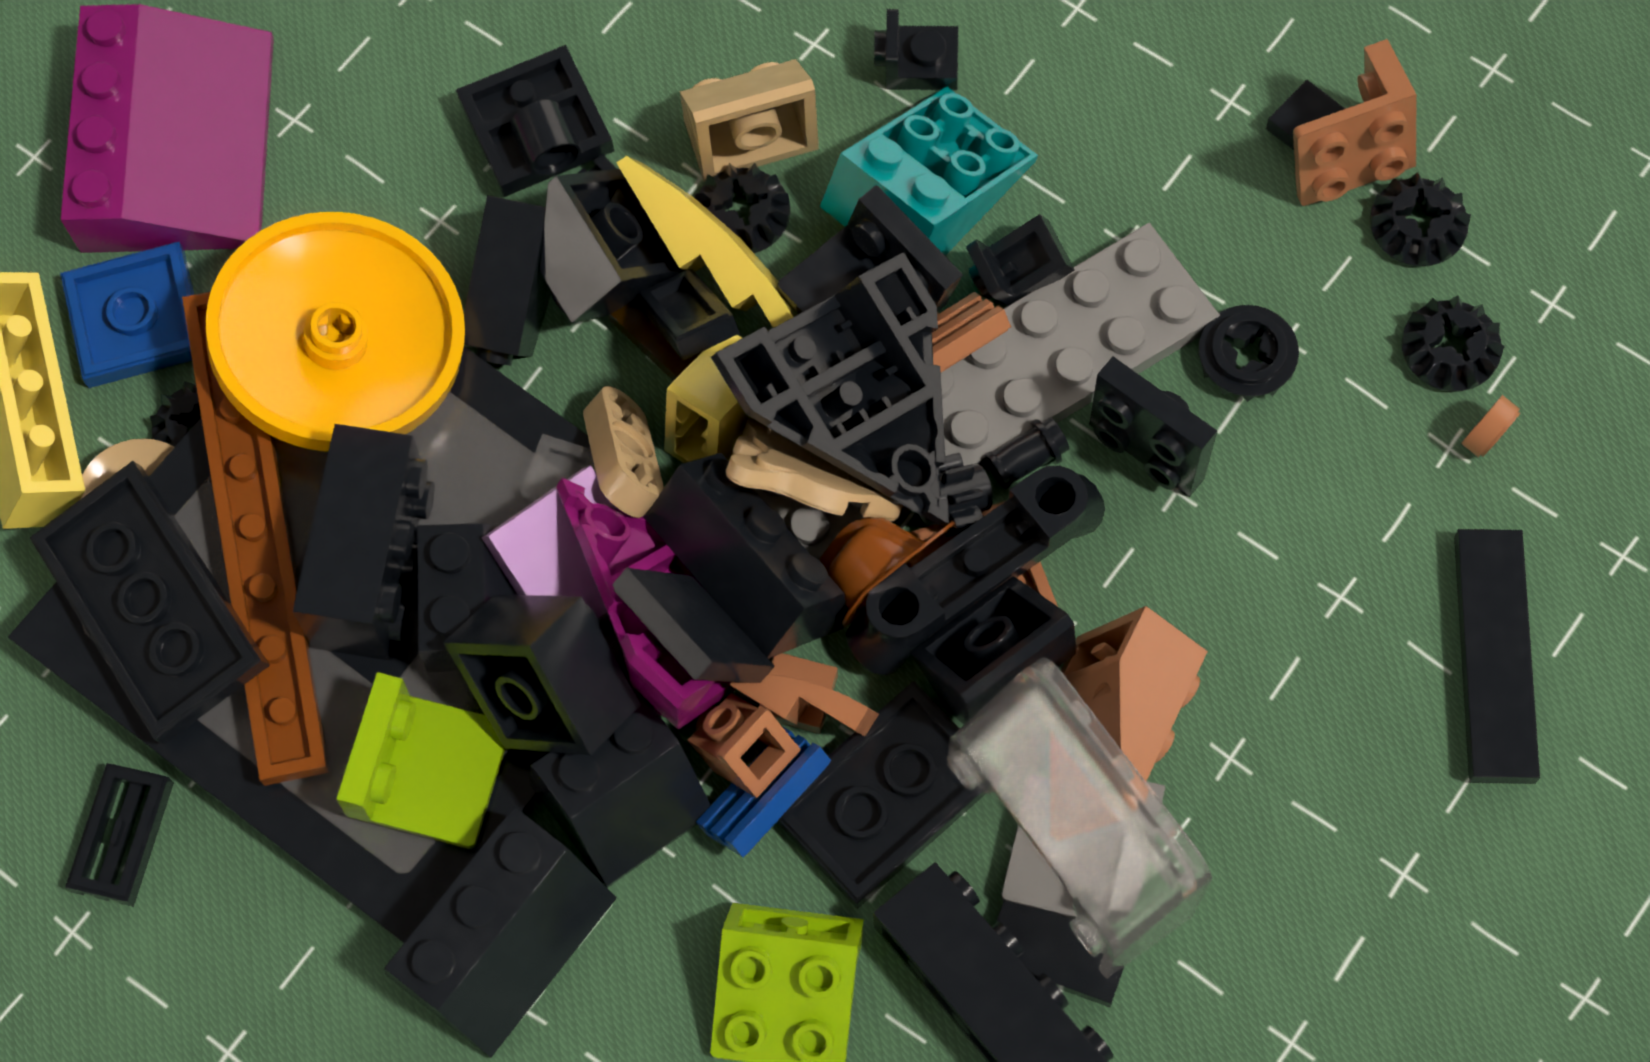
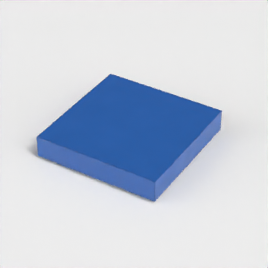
[60,242,194,388]

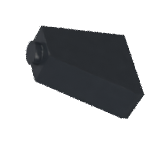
[464,195,551,366]

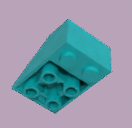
[820,87,1038,255]

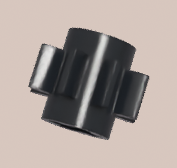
[919,453,993,537]

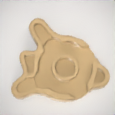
[725,419,903,521]

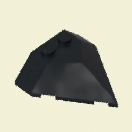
[711,252,949,528]

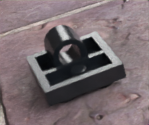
[456,45,615,197]
[1089,356,1217,497]

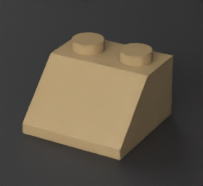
[680,59,819,182]

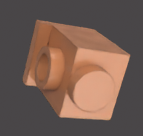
[687,693,801,798]

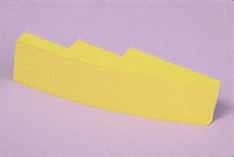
[616,156,798,328]

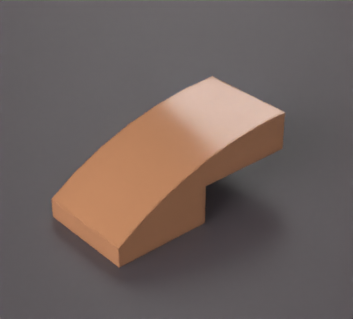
[730,674,879,736]

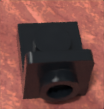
[874,9,958,90]

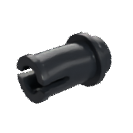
[985,417,1070,489]

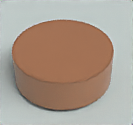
[1461,395,1520,457]

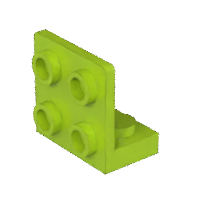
[336,672,505,849]
[710,903,864,1062]

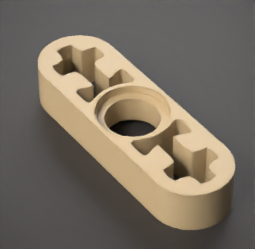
[583,386,664,518]

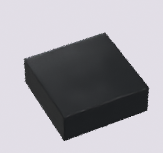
[1266,79,1346,150]

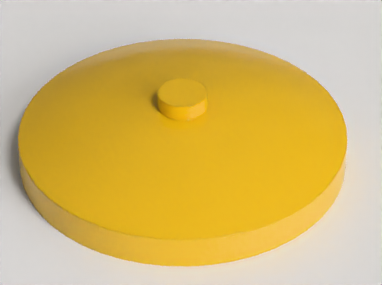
[206,212,465,452]

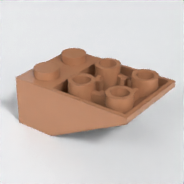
[1052,606,1208,840]

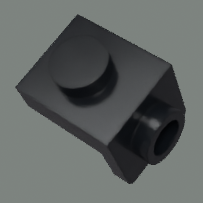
[966,214,1075,306]

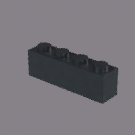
[873,862,1114,1062]

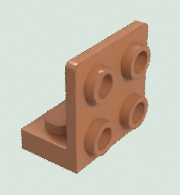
[1293,39,1417,206]

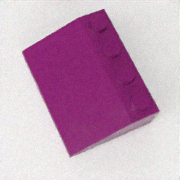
[60,4,274,253]

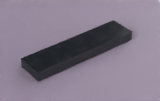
[1454,529,1540,784]

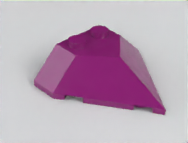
[556,478,736,729]

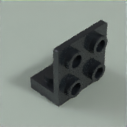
[776,185,963,314]

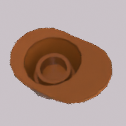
[819,517,955,627]

